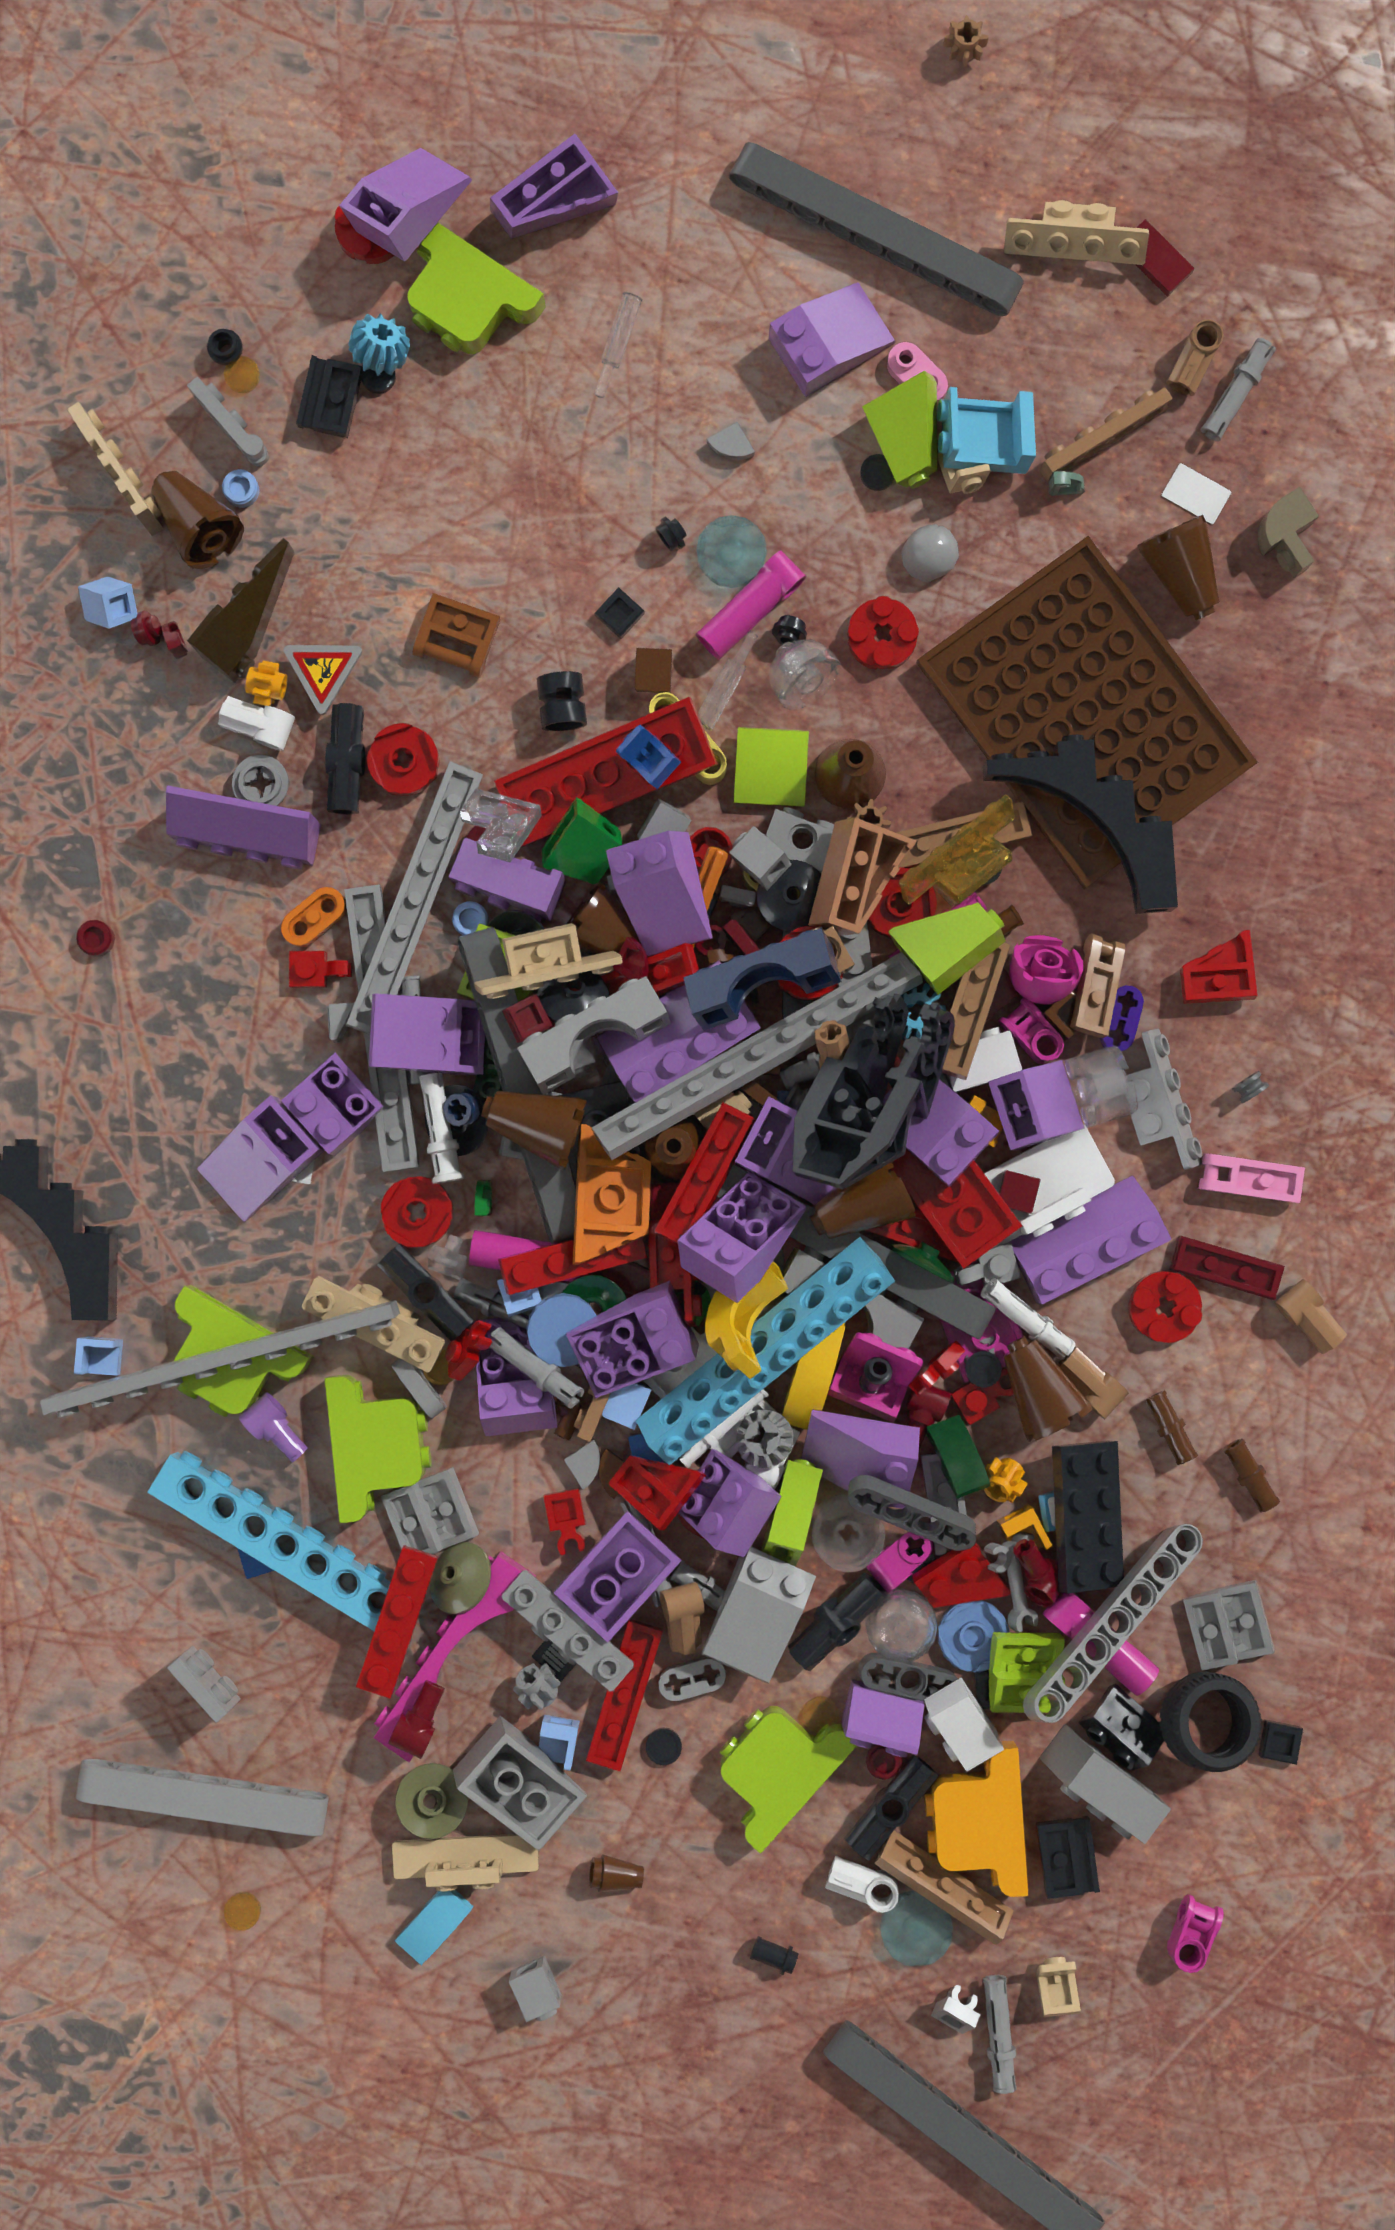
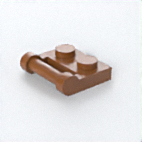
[412,593,501,678]

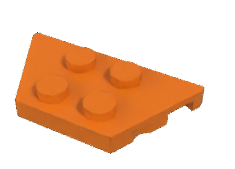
[573,1124,651,1265]

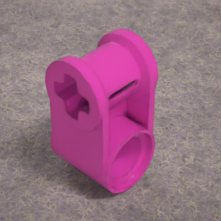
[998,997,1064,1065]
[865,1532,934,1594]
[1167,1894,1224,1973]

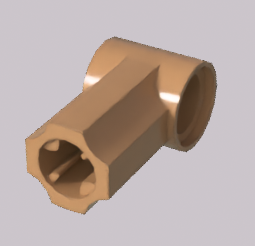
[1166,319,1224,396]
[815,1020,850,1069]
[1275,1279,1347,1354]
[1058,1347,1129,1420]
[660,1582,704,1655]

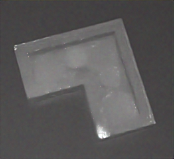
[460,788,542,863]

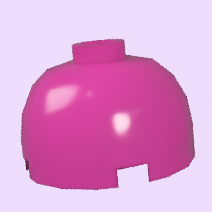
[1009,935,1083,1004]

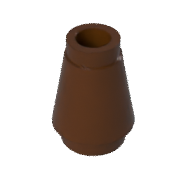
[589,1854,644,1892]

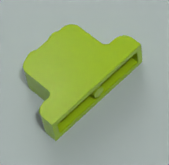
[407,222,546,354]
[174,1285,314,1417]
[325,1375,432,1523]
[719,1706,857,1854]

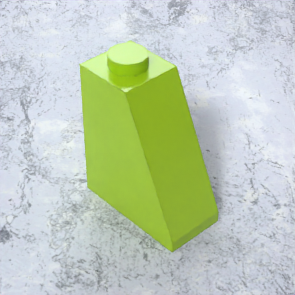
[862,371,937,489]
[888,903,1006,995]
[761,1459,823,1566]

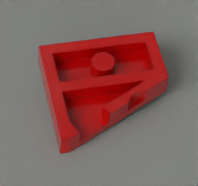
[1180,930,1258,1004]
[608,1455,706,1530]
[912,1542,1011,1608]

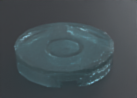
[696,515,767,588]
[880,1890,953,1966]

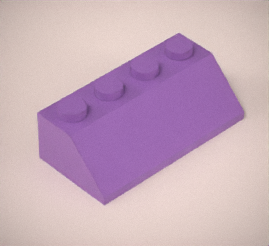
[166,785,321,869]
[597,960,761,1103]
[1008,1176,1172,1304]

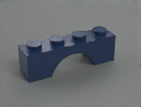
[683,928,842,1031]

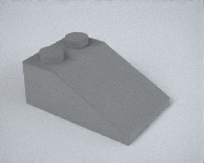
[701,1547,816,1684]
[453,1716,587,1851]

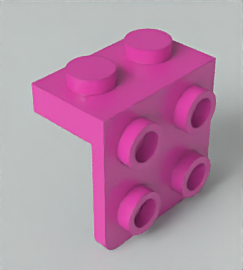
[827,1332,923,1423]

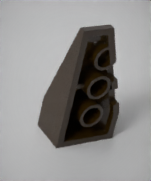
[187,538,295,683]

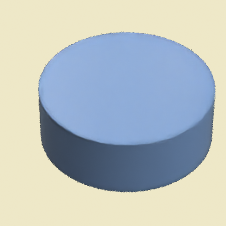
[222,469,259,508]
[452,901,489,936]

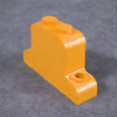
[924,1741,1028,1897]

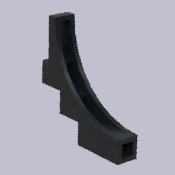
[982,735,1178,914]
[0,1139,118,1320]

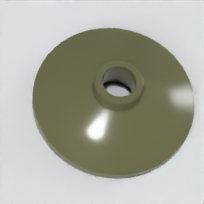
[430,1542,491,1615]
[395,1763,468,1839]

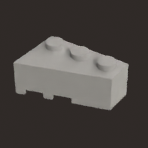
[1039,1724,1171,1844]

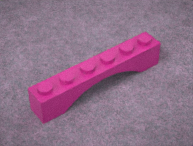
[373,1551,536,1762]

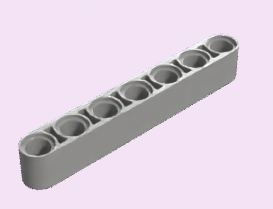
[1023,1524,1203,1723]
[76,1759,329,1836]

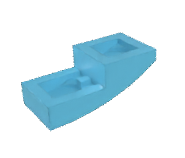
[395,1890,474,1966]

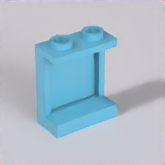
[937,387,1036,474]

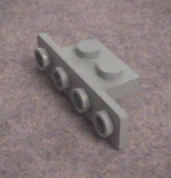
[1119,1029,1202,1170]
[502,1570,634,1691]

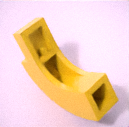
[705,1261,788,1379]
[781,1323,845,1430]

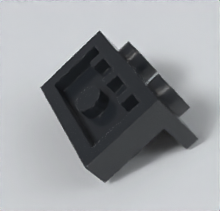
[1079,1684,1164,1770]

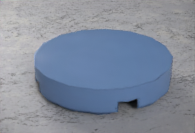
[527,1293,597,1367]
[938,1600,1010,1672]

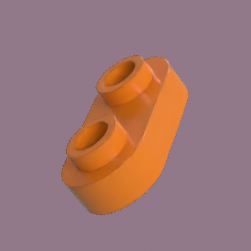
[281,887,346,947]

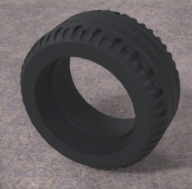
[1159,1672,1262,1772]

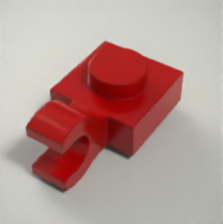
[289,951,352,988]

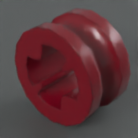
[695,924,727,957]

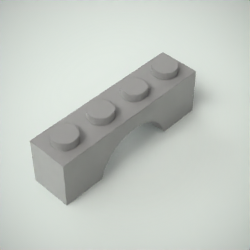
[517,976,671,1095]
[781,1246,924,1349]

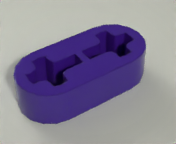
[1100,985,1144,1053]

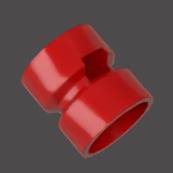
[690,827,733,878]

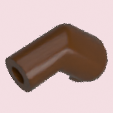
[553,1394,582,1441]

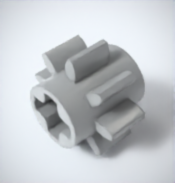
[513,1663,561,1710]

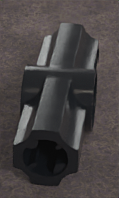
[325,703,366,815]
[377,1244,475,1341]
[788,1572,887,1671]
[844,1754,939,1861]

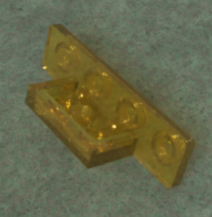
[899,795,1015,904]

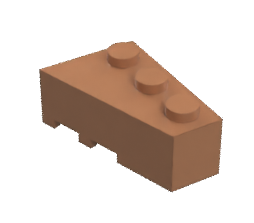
[808,818,917,936]

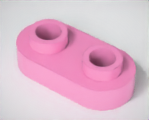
[887,342,948,404]

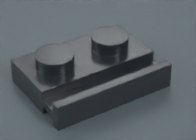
[296,355,363,438]
[1036,1816,1100,1899]

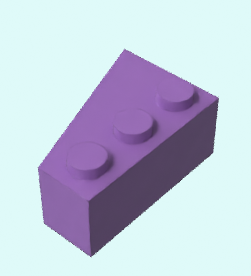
[490,134,618,239]
[449,838,566,922]

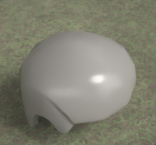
[901,524,959,582]

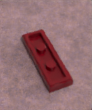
[1169,1236,1285,1300]

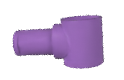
[239,1392,308,1463]

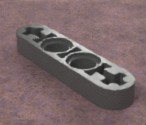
[848,1475,976,1551]

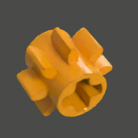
[245,660,287,706]
[984,1457,1028,1503]

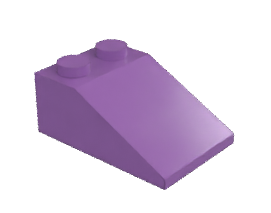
[769,282,895,397]
[606,830,713,956]
[883,1079,999,1187]
[801,1410,920,1509]
[554,1510,681,1643]

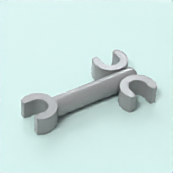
[984,1532,1038,1633]

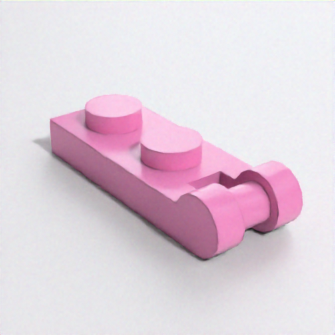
[1198,1153,1305,1203]

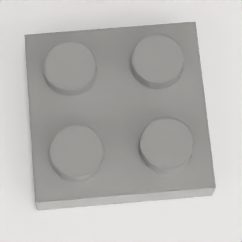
[167,1646,241,1723]

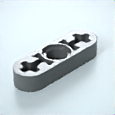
[858,1653,958,1702]

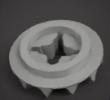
[232,755,290,806]
[735,1409,793,1468]

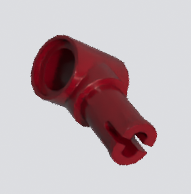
[905,1385,951,1450]
[1013,1539,1060,1608]
[388,1680,445,1759]

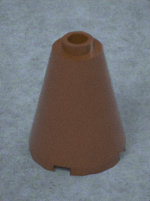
[151,471,244,569]
[1137,515,1220,620]
[815,738,886,810]
[565,881,651,958]
[481,1091,587,1170]
[639,1116,706,1183]
[809,1162,916,1239]
[1003,1336,1093,1442]

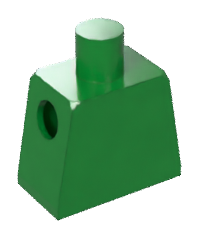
[542,797,622,884]

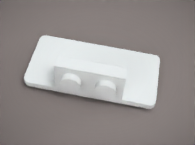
[984,1125,1115,1246]

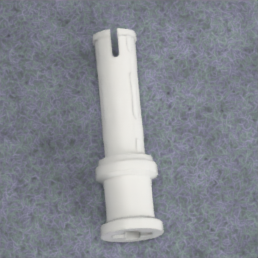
[419,1073,465,1184]

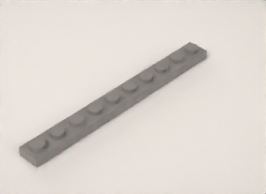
[592,952,923,1160]
[40,1300,400,1418]

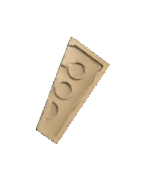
[67,402,164,536]

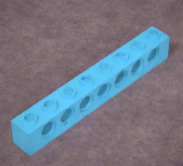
[636,1237,895,1465]
[147,1451,391,1631]

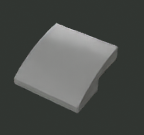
[381,1467,479,1554]
[1183,1580,1275,1671]

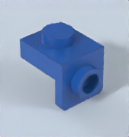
[616,725,681,789]

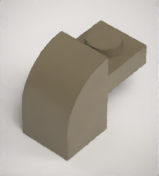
[1258,487,1319,578]

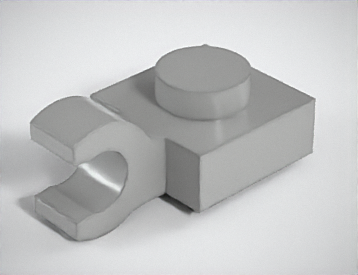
[953,1243,1021,1286]

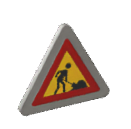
[284,645,362,715]

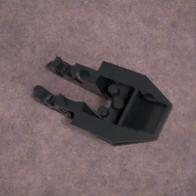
[793,994,955,1189]

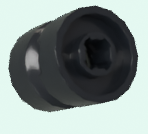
[537,671,587,731]

